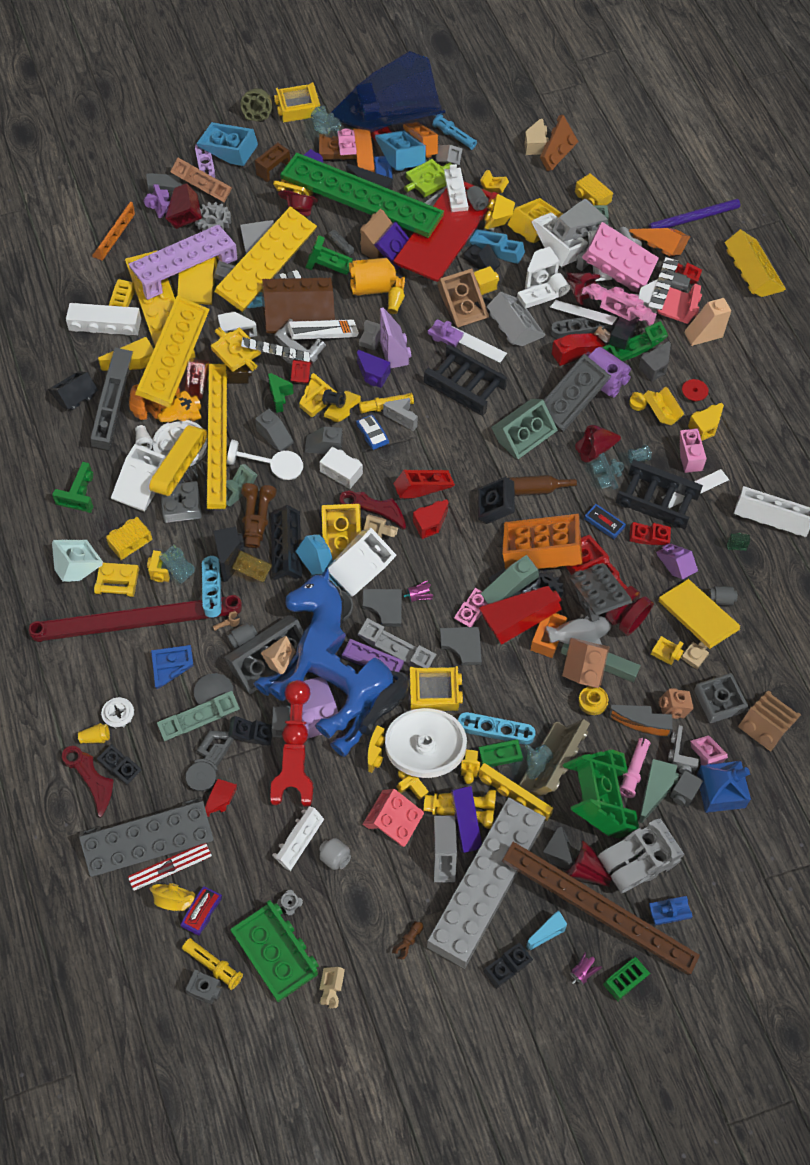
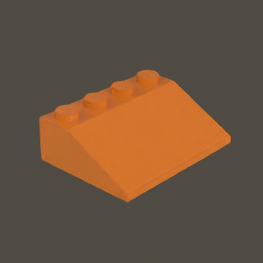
[503,514,582,570]

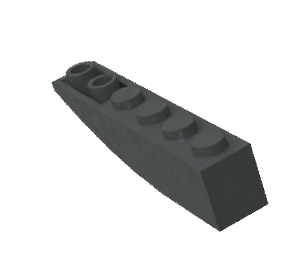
[91,347,133,450]

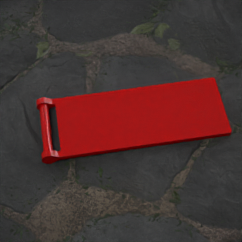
[394,181,498,282]

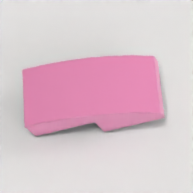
[337,129,357,155]
[454,588,487,627]

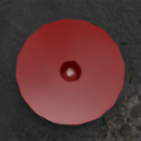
[682,379,709,401]

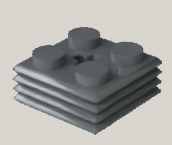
[161,481,202,523]
[694,673,748,723]

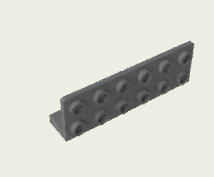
[79,797,213,877]

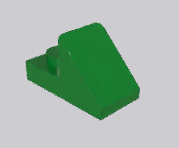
[268,373,294,413]

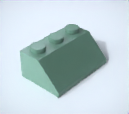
[491,399,558,459]

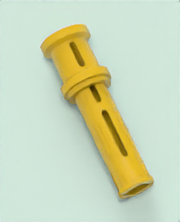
[182,938,243,990]

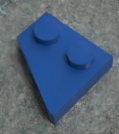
[151,645,194,689]

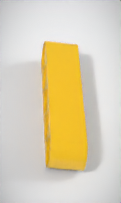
[149,425,207,496]

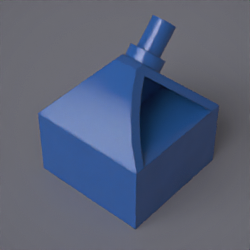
[697,761,751,813]

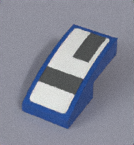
[356,415,389,450]

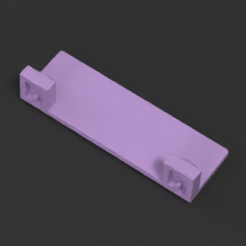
[129,225,237,300]

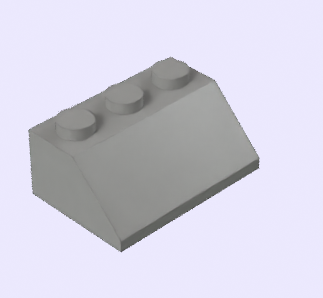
[487,292,545,346]

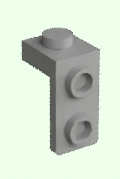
[668,725,699,774]

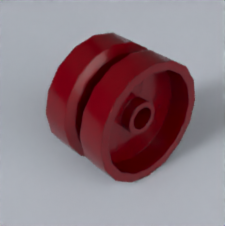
[605,586,654,636]

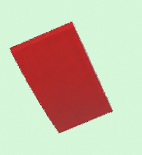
[566,534,628,590]

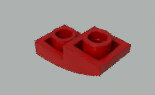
[629,522,671,545]

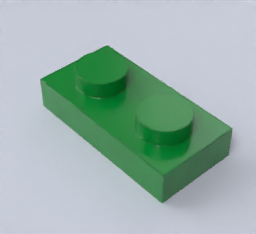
[478,739,523,767]

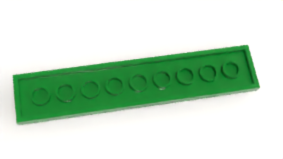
[280,152,444,238]

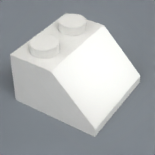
[525,246,559,290]

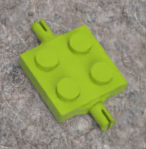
[404,159,452,197]

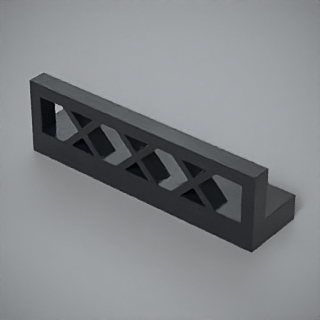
[271,505,302,580]

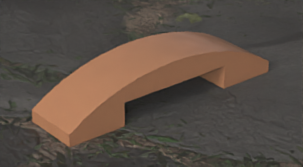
[171,158,232,203]

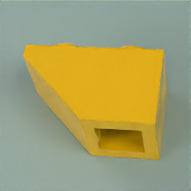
[484,194,515,229]
[688,403,724,441]

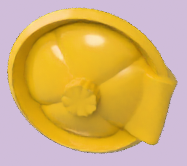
[150,883,195,911]

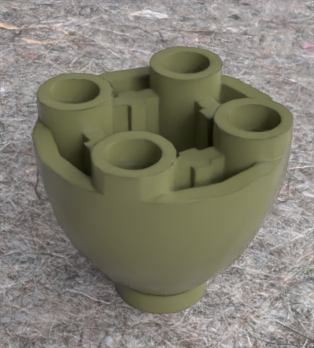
[241,88,272,121]

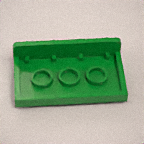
[230,900,319,1003]

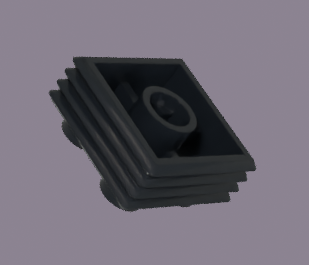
[478,476,515,524]

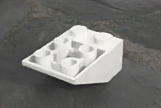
[111,444,166,512]
[328,528,396,597]

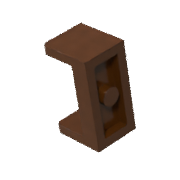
[255,142,290,182]

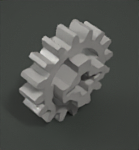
[195,202,231,231]

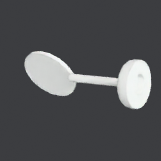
[226,440,303,480]

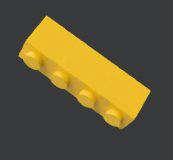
[725,229,786,297]

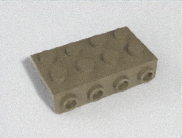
[519,719,590,797]

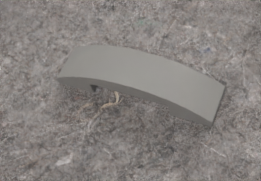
[358,618,436,668]

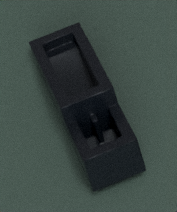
[609,317,640,350]

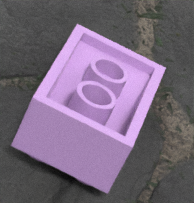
[380,307,411,368]
[302,677,338,739]

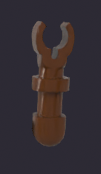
[392,921,423,960]

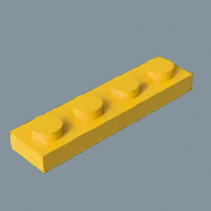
[478,763,553,821]

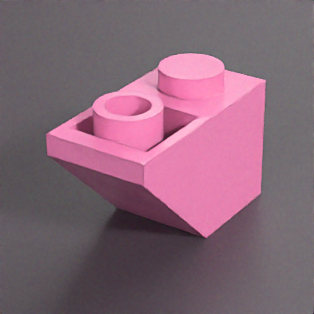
[680,429,706,473]

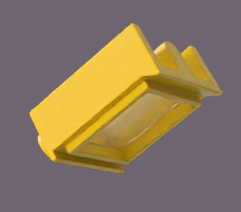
[274,82,320,122]
[410,666,463,711]

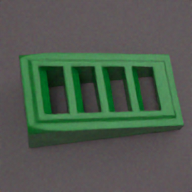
[603,957,650,1002]

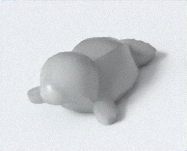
[546,616,611,645]

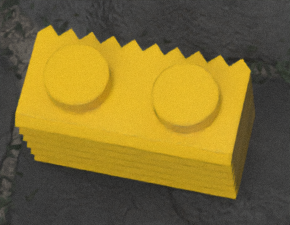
[575,173,613,205]
[106,517,152,560]

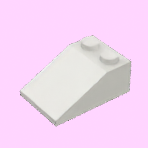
[532,212,588,267]

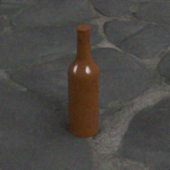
[508,475,577,496]

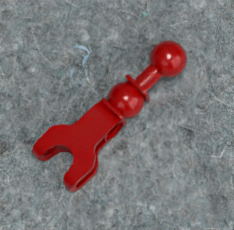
[271,680,314,807]

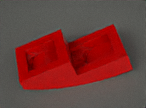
[675,263,702,284]

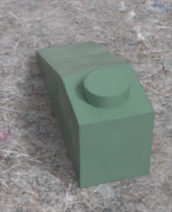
[481,555,539,604]
[638,759,679,823]

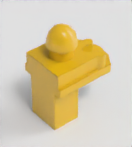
[461,749,480,784]
[397,770,429,800]

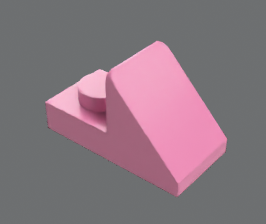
[691,735,728,765]

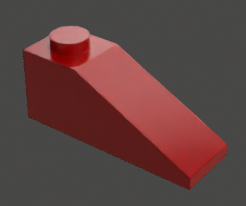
[552,333,606,366]
[393,470,455,498]

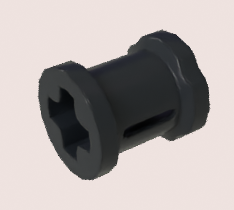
[322,389,346,408]

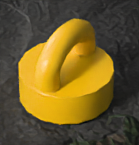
[629,392,648,411]

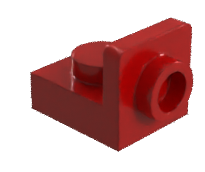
[291,359,312,384]

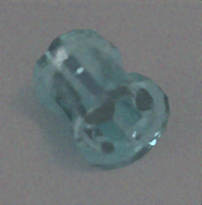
[628,445,652,463]

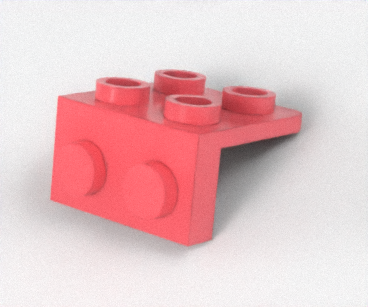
[657,284,702,324]

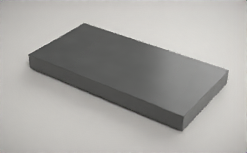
[543,354,611,432]

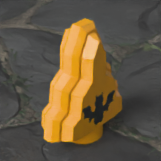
[158,391,201,422]

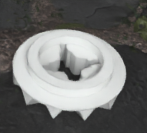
[102,697,134,729]

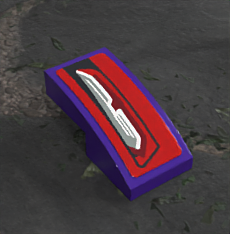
[181,886,222,936]

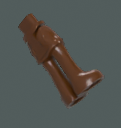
[241,483,276,548]

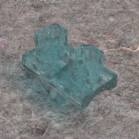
[592,453,625,489]
[159,545,195,584]

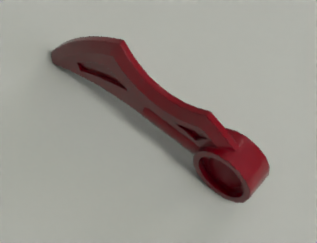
[339,490,406,530]
[62,746,113,818]

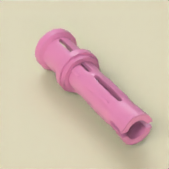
[619,738,651,798]

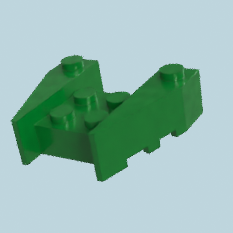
[563,749,639,839]

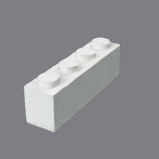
[66,303,141,335]
[734,486,810,537]

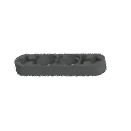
[551,314,617,339]

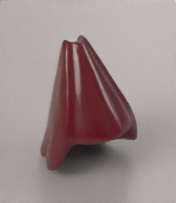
[565,272,600,305]
[575,425,621,463]
[564,841,612,887]

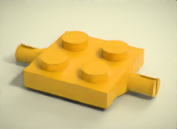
[211,327,261,372]

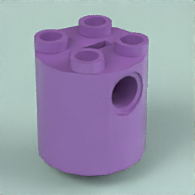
[585,347,631,398]

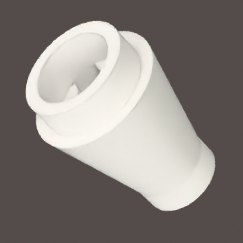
[135,425,153,450]

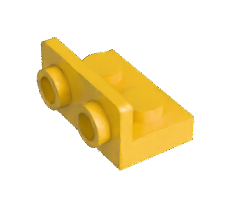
[644,387,684,425]

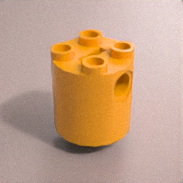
[349,258,396,295]

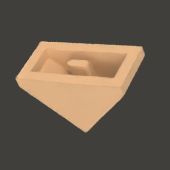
[261,636,296,675]

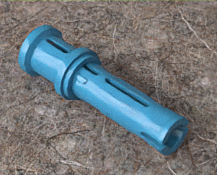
[432,114,477,150]

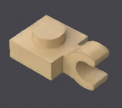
[364,515,398,538]
[681,641,709,670]
[319,967,345,1009]

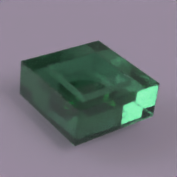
[727,533,750,551]

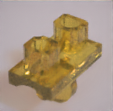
[232,550,272,582]

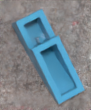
[470,229,525,264]

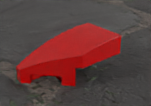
[205,779,237,817]

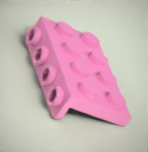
[582,222,658,293]

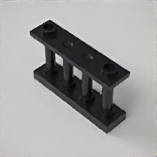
[424,344,507,416]
[616,459,703,529]

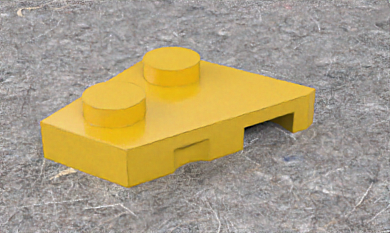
[299,373,337,417]

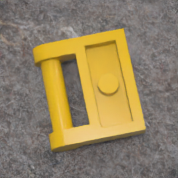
[94,563,139,597]

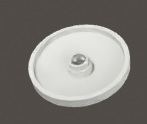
[385,708,467,778]

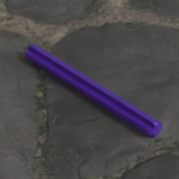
[649,199,741,229]

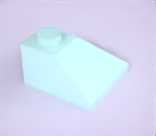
[52,540,103,582]

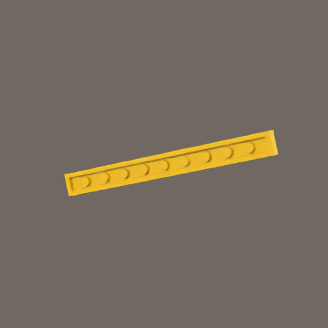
[207,364,227,509]

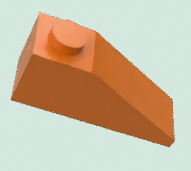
[403,122,438,158]

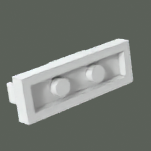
[444,164,468,212]
[273,806,324,871]

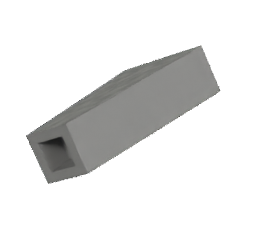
[552,199,608,242]

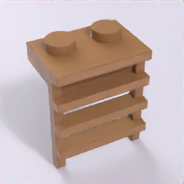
[738,691,801,752]

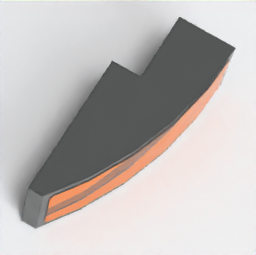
[608,705,673,737]

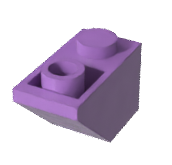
[656,544,698,579]

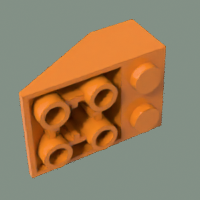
[629,228,690,256]

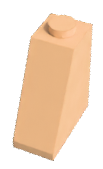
[684,298,731,346]

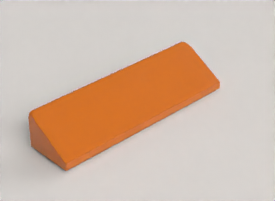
[92,202,135,260]

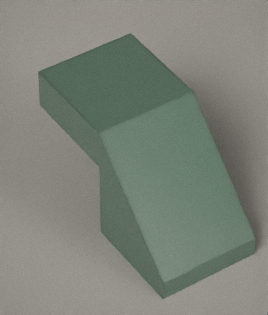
[226,464,258,506]

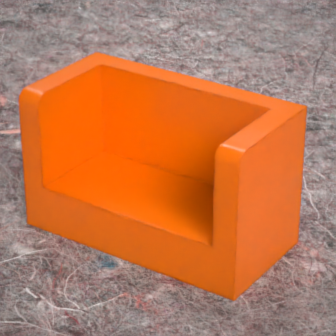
[531,613,567,658]

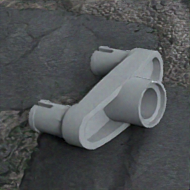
[274,319,326,364]

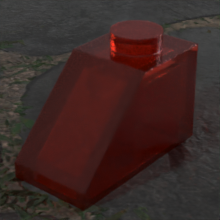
[185,358,209,399]

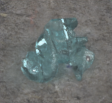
[311,106,342,135]

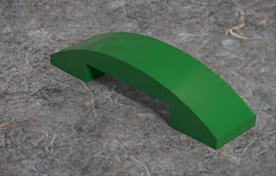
[602,321,668,361]

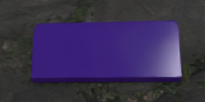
[451,786,482,853]

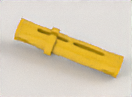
[359,393,414,413]

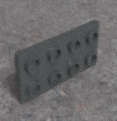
[569,563,632,622]

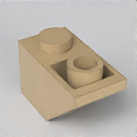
[524,119,549,155]

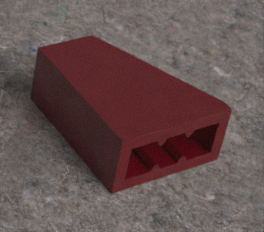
[165,183,202,229]

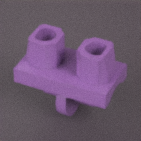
[144,184,170,218]
[428,319,464,347]

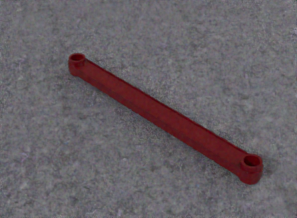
[29,595,242,642]

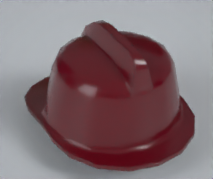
[278,190,318,216]

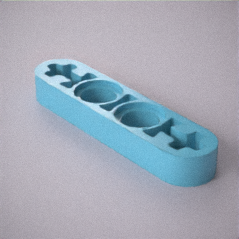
[202,556,222,617]
[458,712,535,745]

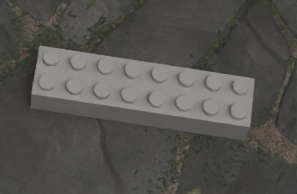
[427,798,546,969]

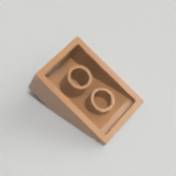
[437,268,489,328]

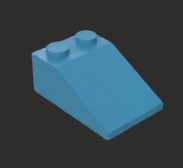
[197,122,258,166]
[375,130,426,171]

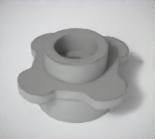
[277,890,303,916]

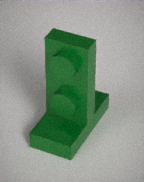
[305,235,353,275]
[53,462,93,513]

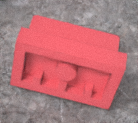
[363,789,424,847]

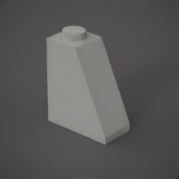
[434,816,457,882]

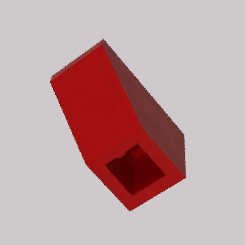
[413,499,449,539]

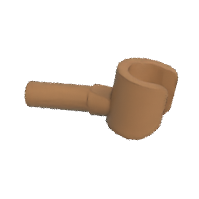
[213,611,240,630]

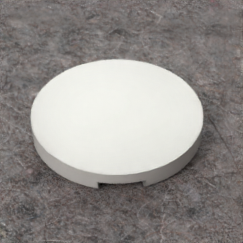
[153,420,208,466]

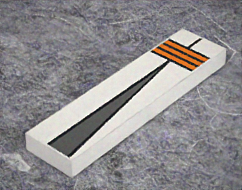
[288,320,359,339]

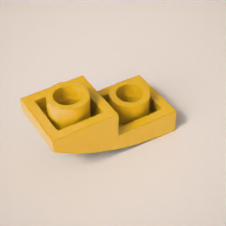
[324,391,361,422]
[368,725,385,773]

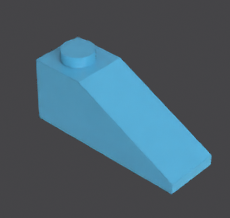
[295,535,341,589]

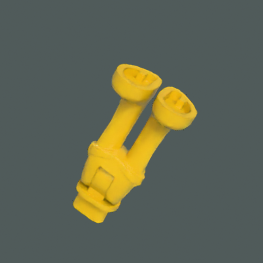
[423,790,496,829]

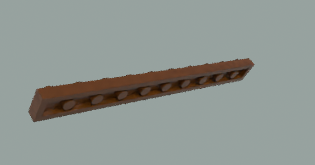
[502,841,700,975]

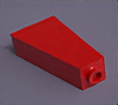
[479,586,562,645]

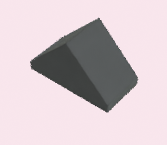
[543,827,576,870]

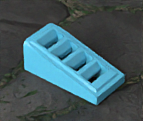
[526,910,567,950]

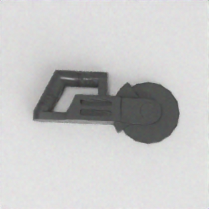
[186,730,234,791]

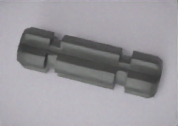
[328,230,354,256]

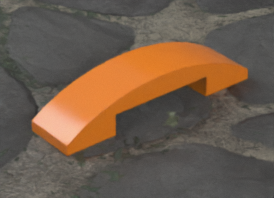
[353,128,374,172]

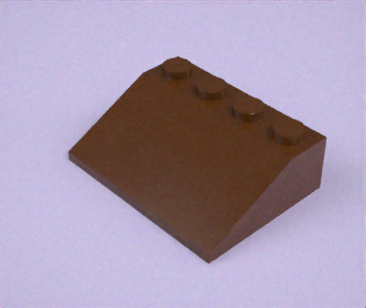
[261,278,335,333]

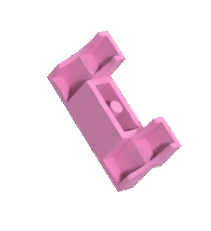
[582,284,657,325]

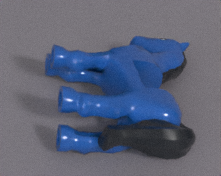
[254,568,409,757]

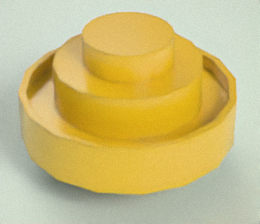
[578,686,609,715]

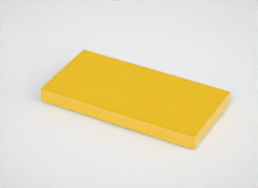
[659,579,740,649]

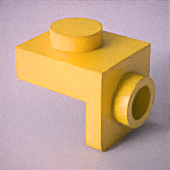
[480,170,509,193]
[147,550,170,582]
[651,636,684,666]

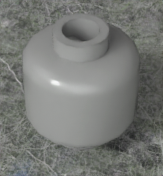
[319,838,351,870]

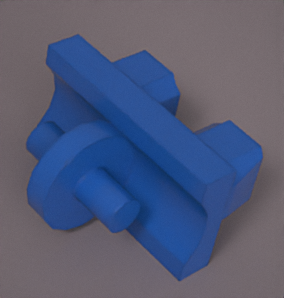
[649,896,693,926]

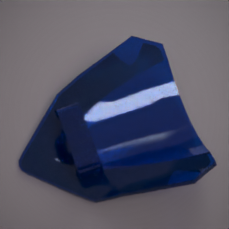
[331,51,446,132]

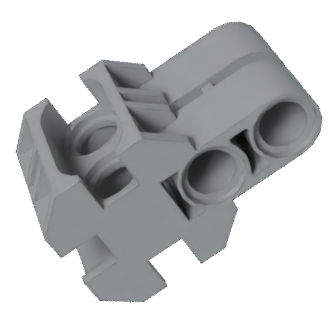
[598,819,684,893]

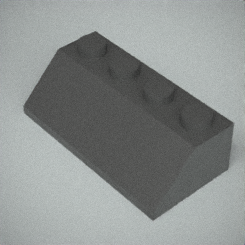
[224,615,304,694]

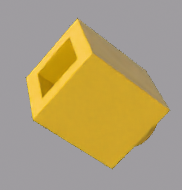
[474,266,499,295]

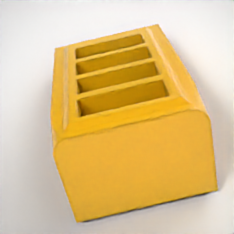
[109,279,135,307]

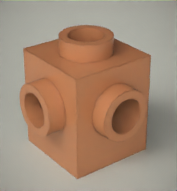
[659,688,694,719]

